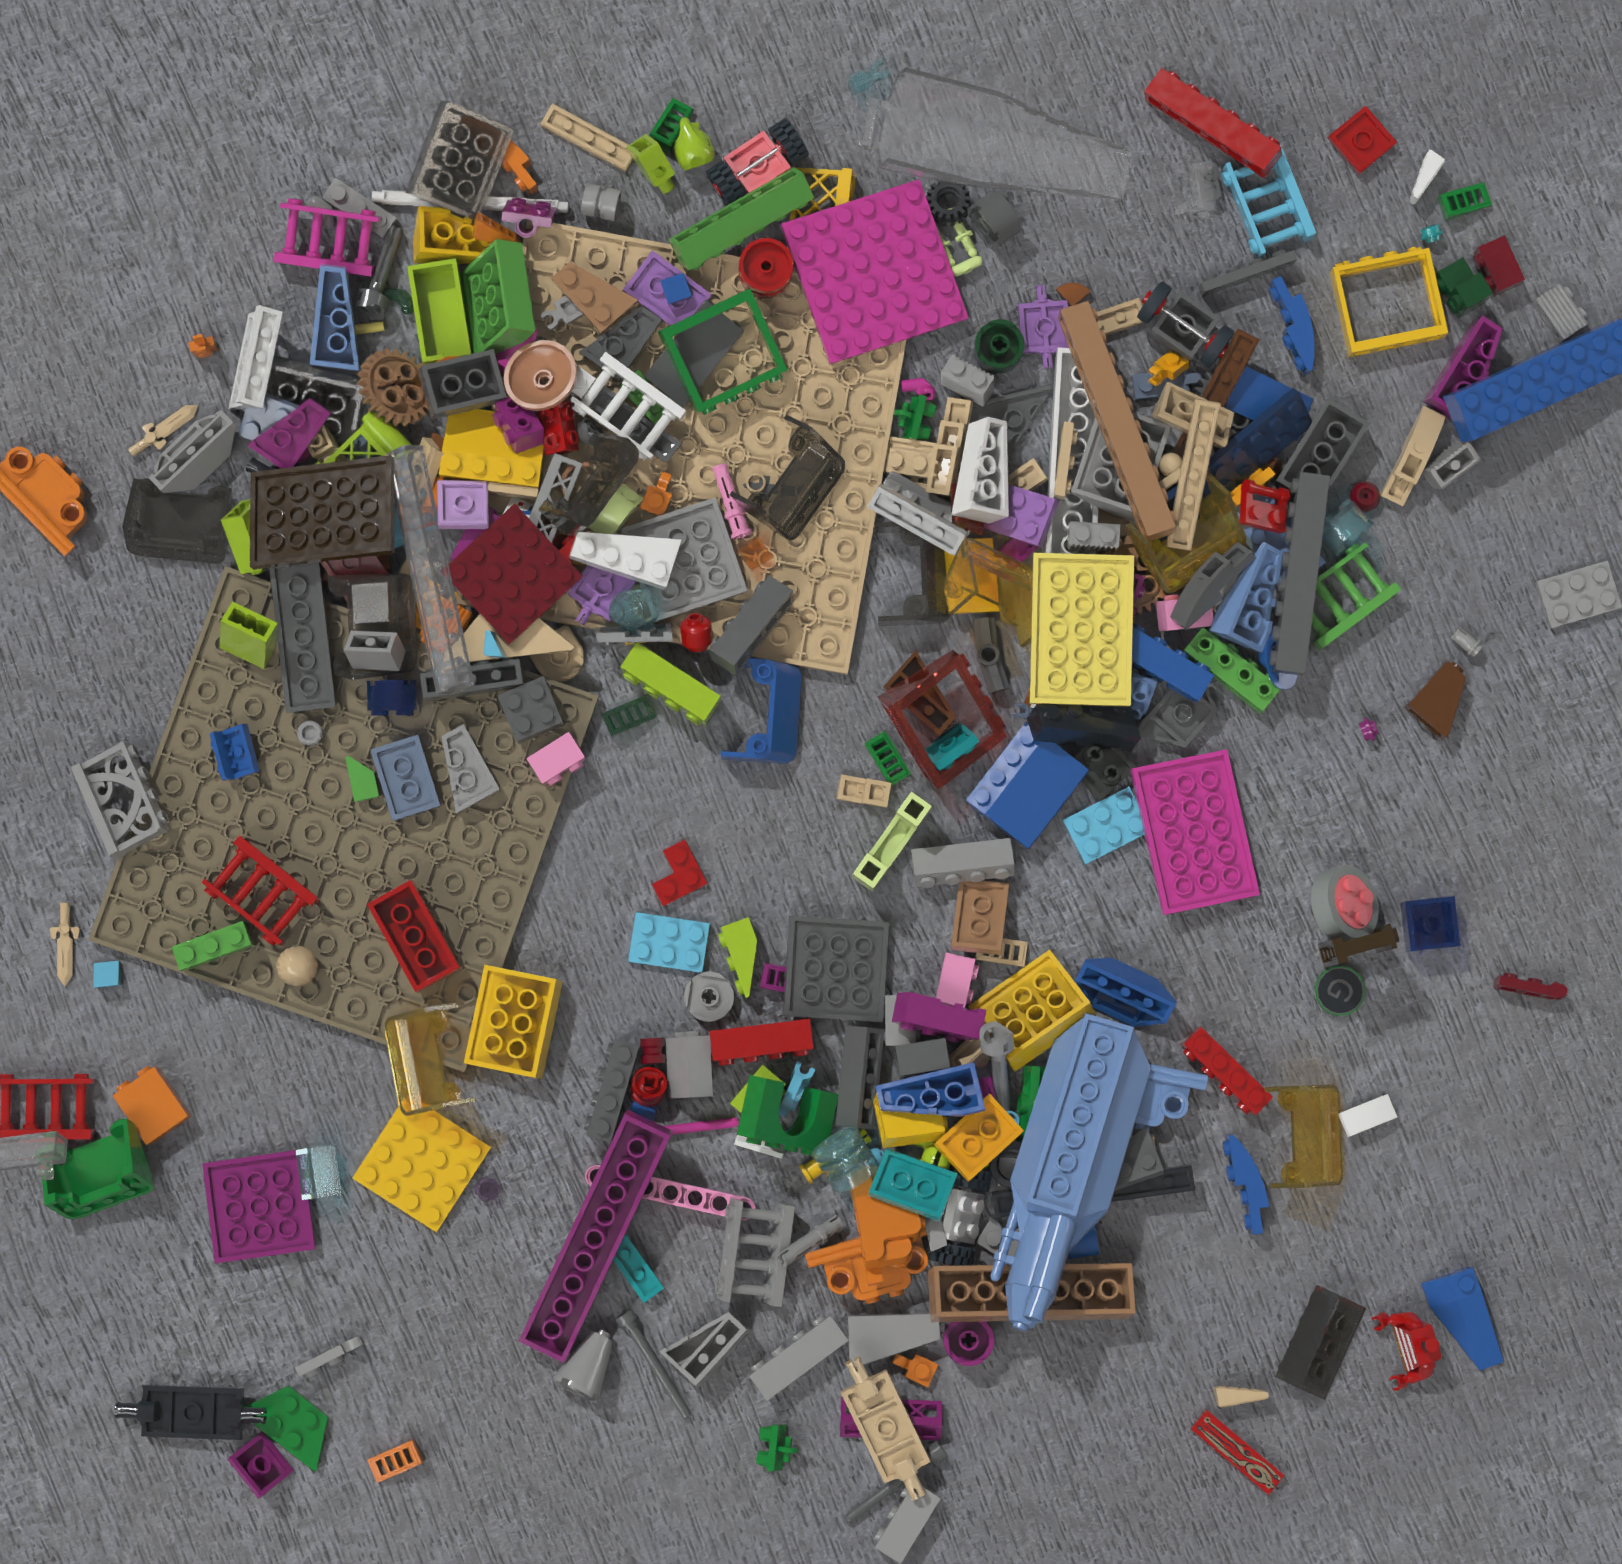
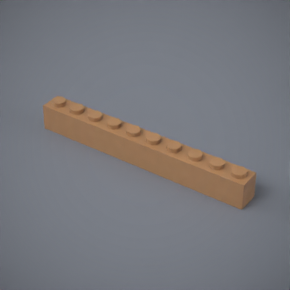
[1058,301,1177,543]

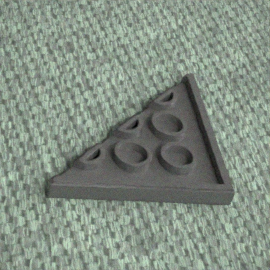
[969,384,1053,460]

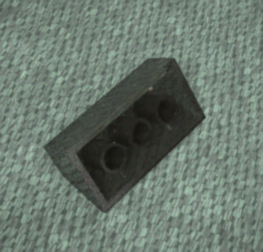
[1275,1285,1366,1400]

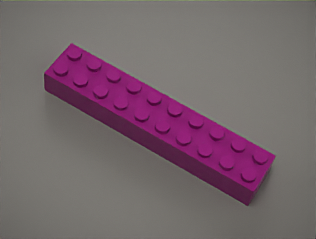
[518,1110,673,1363]

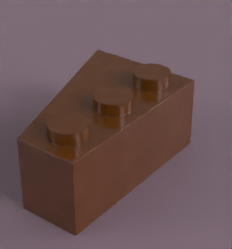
[883,650,956,739]

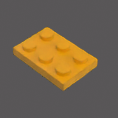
[934,1094,1024,1182]

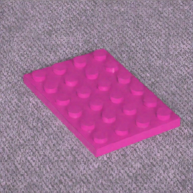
[1130,749,1260,915]

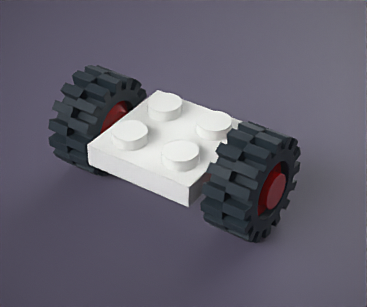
[928,1164,992,1266]

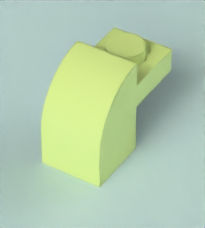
[589,484,643,535]

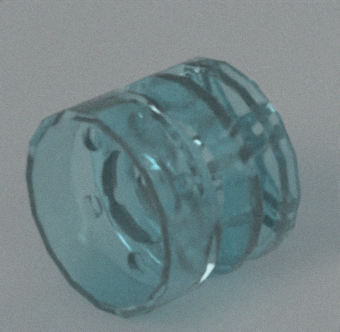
[812,1127,879,1193]

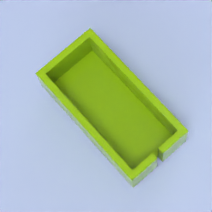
[407,258,472,365]
[620,642,722,726]

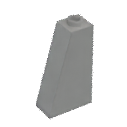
[848,1313,944,1367]

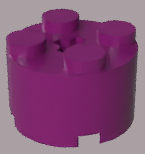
[943,1321,994,1366]

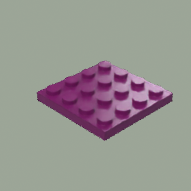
[202,1149,316,1264]

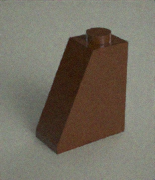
[1404,661,1466,740]

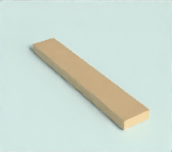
[1166,398,1221,551]

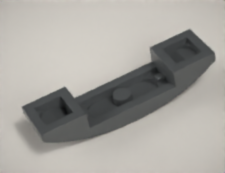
[590,386,682,464]

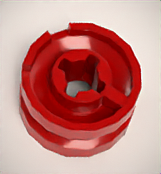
[630,1067,667,1107]

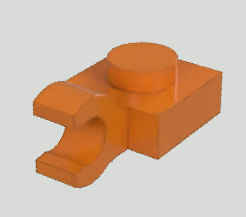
[188,333,218,358]
[640,471,672,516]
[892,1353,938,1387]

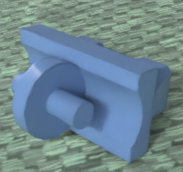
[1131,672,1158,719]

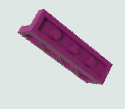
[840,1397,942,1441]

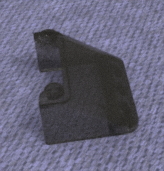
[328,573,418,680]

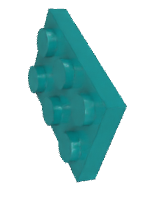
[868,1148,958,1222]

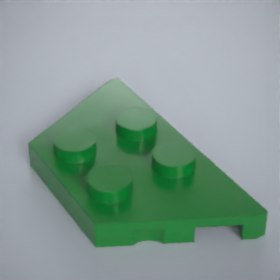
[245,1385,329,1472]

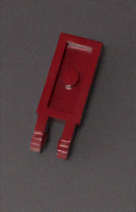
[1494,973,1568,1001]

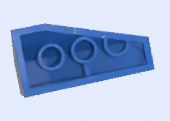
[875,1062,985,1117]
[1421,1266,1504,1370]

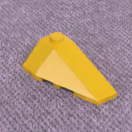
[413,206,491,264]

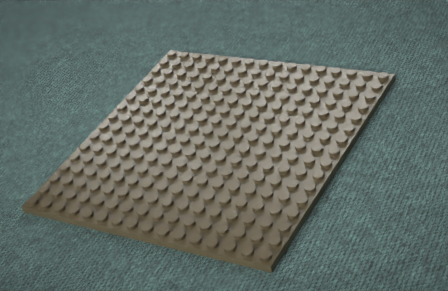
[88,566,599,1072]

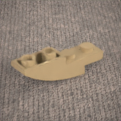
[1380,406,1446,506]

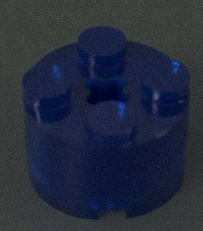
[366,680,417,716]

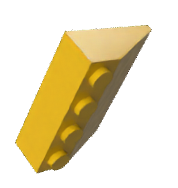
[439,409,545,491]
[968,950,1096,1072]
[464,965,563,1079]

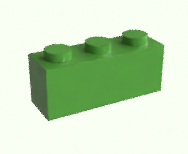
[171,921,255,972]

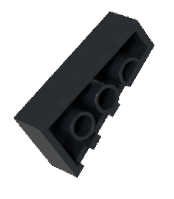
[1027,704,1141,752]

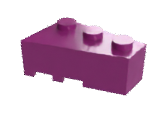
[892,992,986,1044]

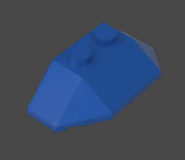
[1075,958,1177,1027]

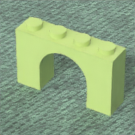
[852,792,932,891]

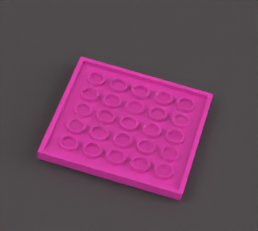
[780,179,968,365]

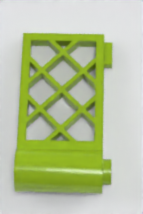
[316,411,413,465]

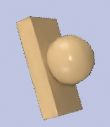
[1159,453,1183,490]
[948,1033,991,1068]

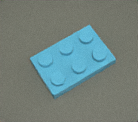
[1062,787,1145,865]
[628,912,710,973]

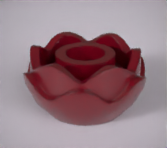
[1350,481,1380,513]

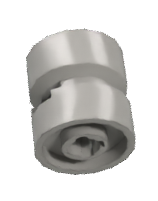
[581,183,622,222]

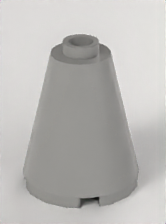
[552,1329,613,1403]

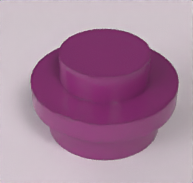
[1359,717,1379,741]

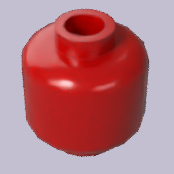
[680,613,713,652]

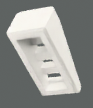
[1410,149,1445,205]

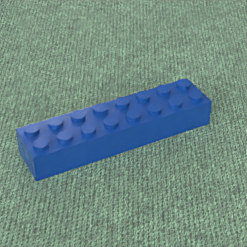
[1443,318,1622,442]

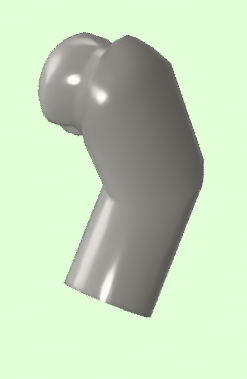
[306,196,334,230]

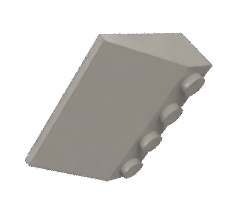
[1071,412,1171,523]

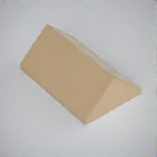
[1151,381,1234,448]

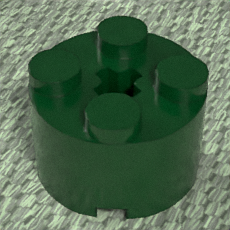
[974,319,1025,374]

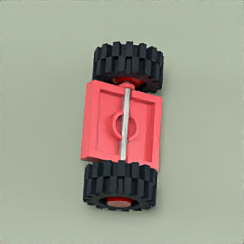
[705,118,809,206]

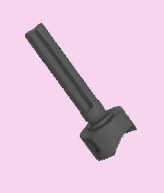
[352,226,403,320]

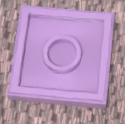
[437,480,488,529]

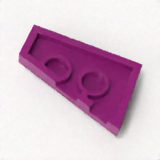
[247,398,331,469]

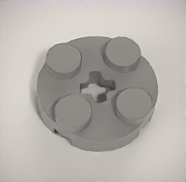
[684,972,734,1022]

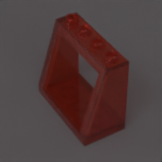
[877,650,1007,790]

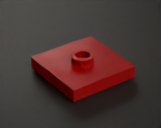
[1327,106,1397,175]

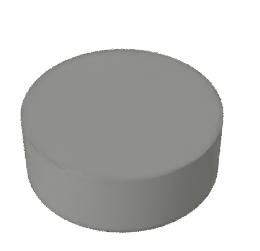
[297,721,323,746]

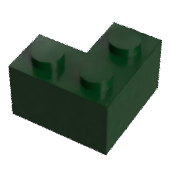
[1436,257,1493,318]

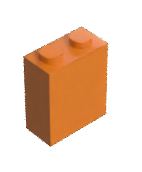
[113,1066,192,1145]

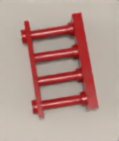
[201,835,320,946]
[0,1074,96,1140]

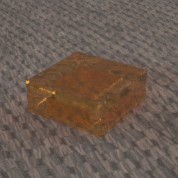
[738,537,772,572]

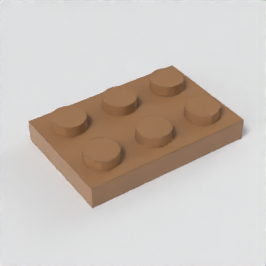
[951,881,1009,955]

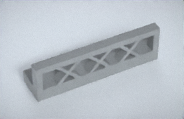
[529,453,583,543]

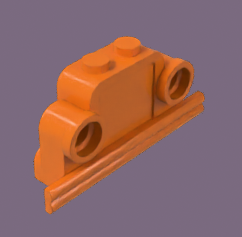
[0,447,88,557]
[845,1160,926,1286]
[805,1228,928,1304]

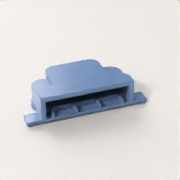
[1135,1064,1208,1131]

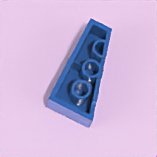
[1132,624,1214,703]

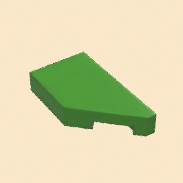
[345,756,380,802]

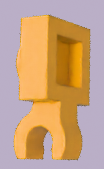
[1148,350,1189,386]

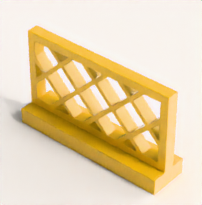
[787,168,856,265]

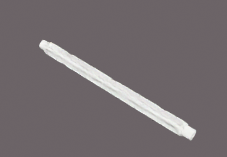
[372,190,569,214]

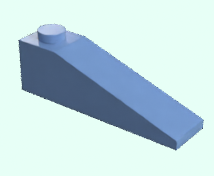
[1209,542,1283,653]

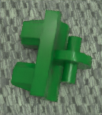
[893,395,936,440]
[756,1424,799,1472]

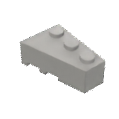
[659,1312,751,1387]

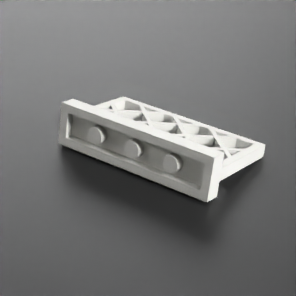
[229,305,283,411]

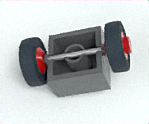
[1137,281,1235,368]

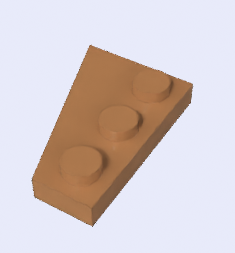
[551,262,638,335]

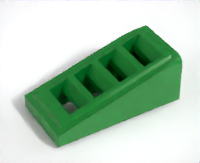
[649,98,694,154]
[1437,182,1492,221]
[864,731,911,786]

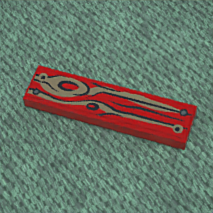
[1190,1410,1285,1495]

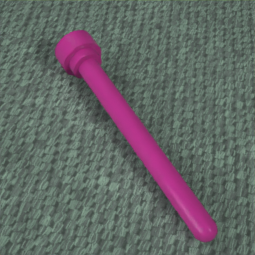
[664,1117,739,1135]

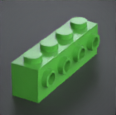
[1183,627,1280,714]

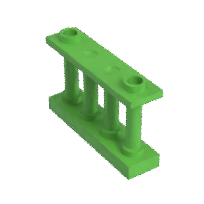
[1311,542,1401,651]

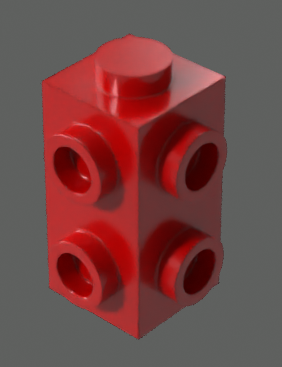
[537,401,579,455]

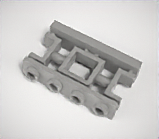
[868,471,976,556]

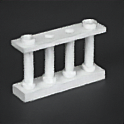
[570,352,687,461]

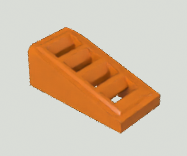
[472,212,522,243]
[367,1439,424,1483]

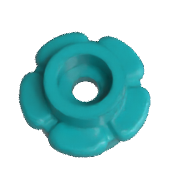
[1420,224,1444,243]

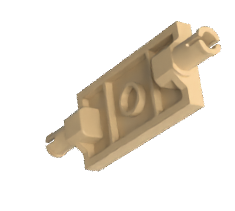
[841,1356,931,1500]

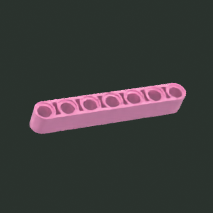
[585,1165,756,1220]

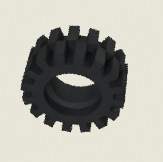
[926,178,970,226]

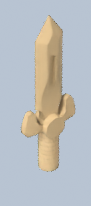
[128,405,198,457]
[50,903,80,987]

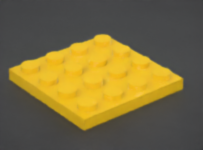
[353,1093,492,1232]

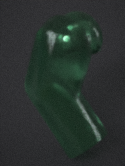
[383,288,414,314]

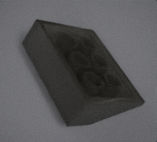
[405,100,515,220]
[266,355,366,452]

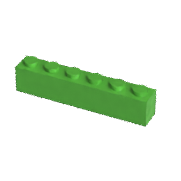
[668,167,814,270]

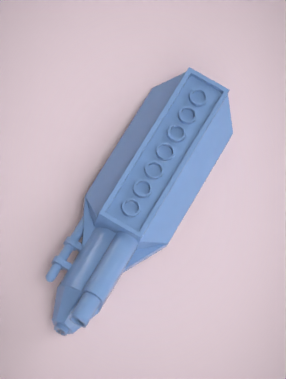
[990,1013,1151,1332]

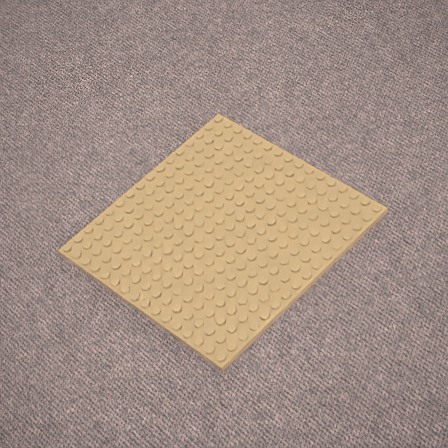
[456,219,906,675]

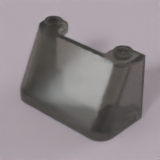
[538,432,639,537]
[122,478,233,564]

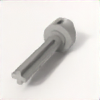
[979,1021,1014,1111]

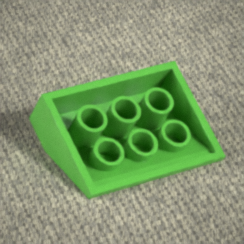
[460,239,535,354]

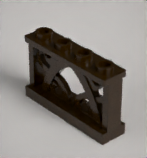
[1317,923,1399,968]

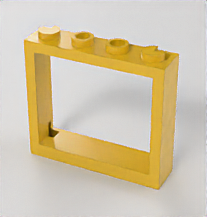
[1330,247,1448,358]

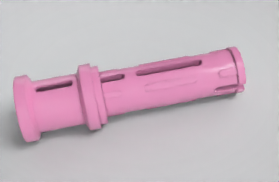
[712,463,753,540]

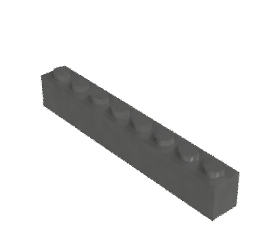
[1269,472,1330,676]

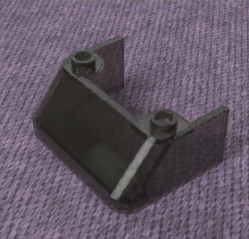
[729,414,845,540]
[873,522,951,626]

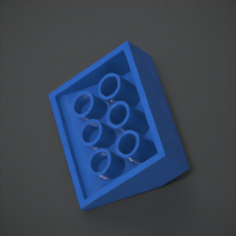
[966,722,1089,849]

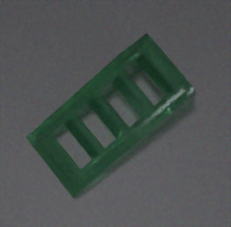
[601,695,657,738]

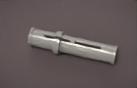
[776,1215,844,1267]

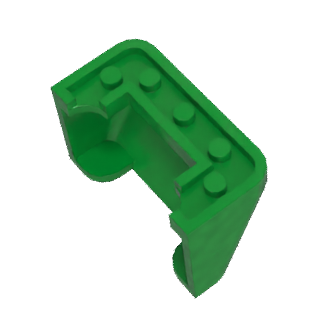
[39,1118,154,1219]

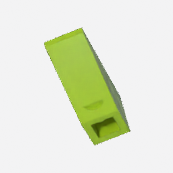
[718,917,757,999]

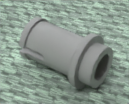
[1451,627,1483,657]

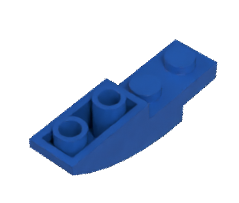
[1268,276,1315,376]
[1222,1135,1269,1235]

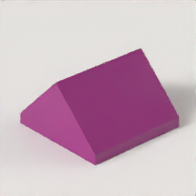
[227,1431,294,1499]

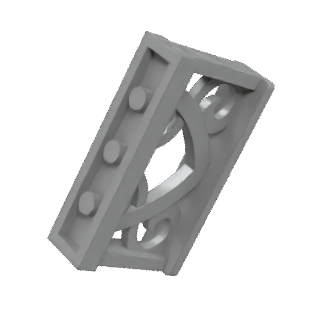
[71,740,170,859]

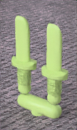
[936,208,983,277]

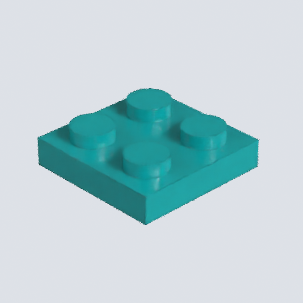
[920,722,980,771]

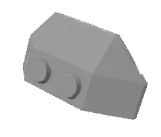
[149,410,236,493]

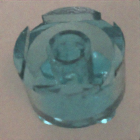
[1322,498,1374,557]

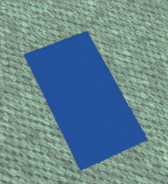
[1225,366,1313,441]

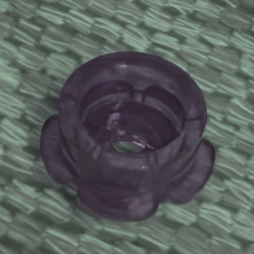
[474,1177,499,1202]

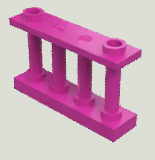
[274,198,382,277]

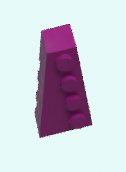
[1423,315,1503,420]

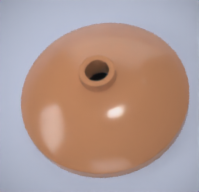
[504,340,577,411]

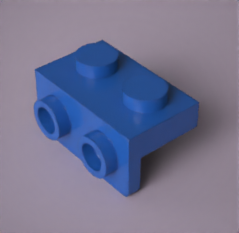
[210,724,260,781]

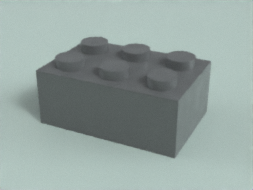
[418,349,507,420]

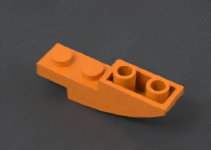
[461,117,538,196]

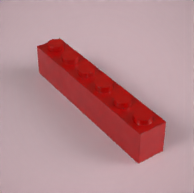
[1144,68,1282,178]

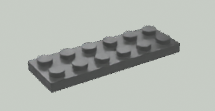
[269,562,337,713]

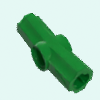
[1017,1066,1045,1142]

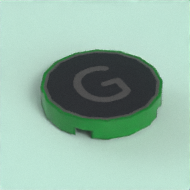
[1314,966,1365,1016]

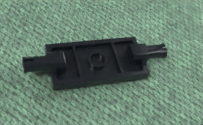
[115,1385,267,1440]

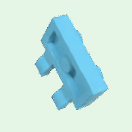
[779,1061,815,1118]

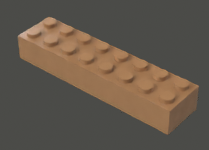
[928,1263,1136,1322]

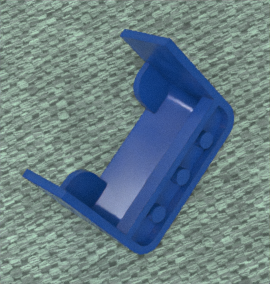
[721,658,801,764]

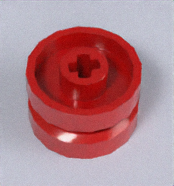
[739,238,793,299]

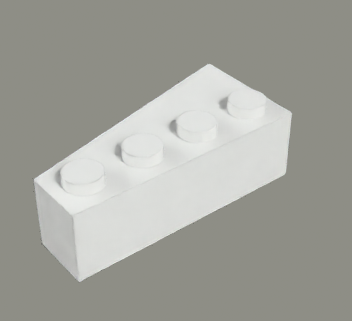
[951,417,1009,523]
[569,532,681,590]

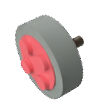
[1311,865,1379,942]

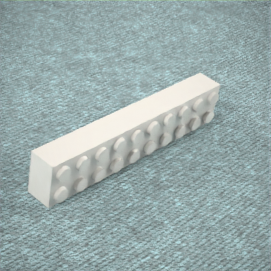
[1044,348,1098,554]

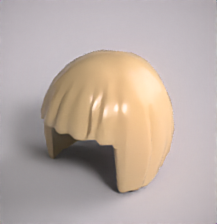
[276,946,318,986]

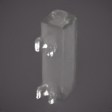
[0,1131,68,1181]

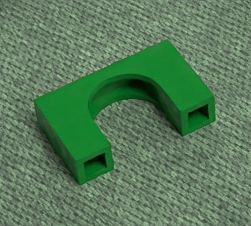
[737,1075,839,1156]

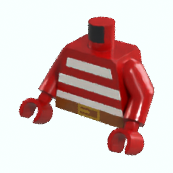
[1371,1312,1442,1391]

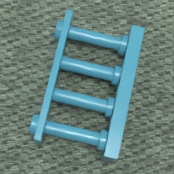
[1221,144,1316,258]

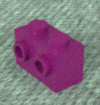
[493,397,544,453]

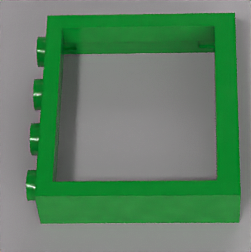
[657,289,787,415]

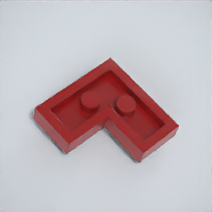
[652,839,707,907]

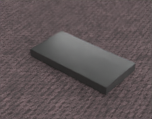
[643,299,744,408]

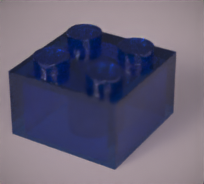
[1400,896,1461,952]

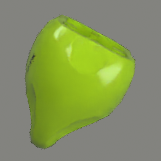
[674,117,715,170]

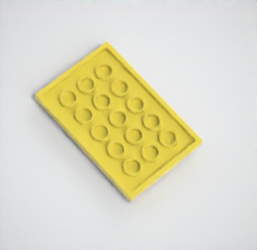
[1029,553,1134,706]

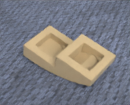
[836,774,891,808]

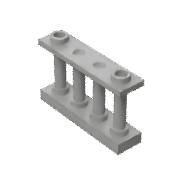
[715,1198,795,1307]

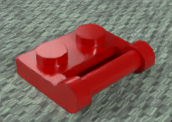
[1240,479,1290,534]

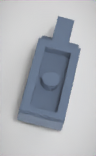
[1131,370,1201,401]

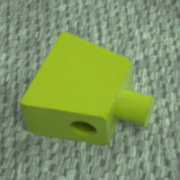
[626,134,675,194]

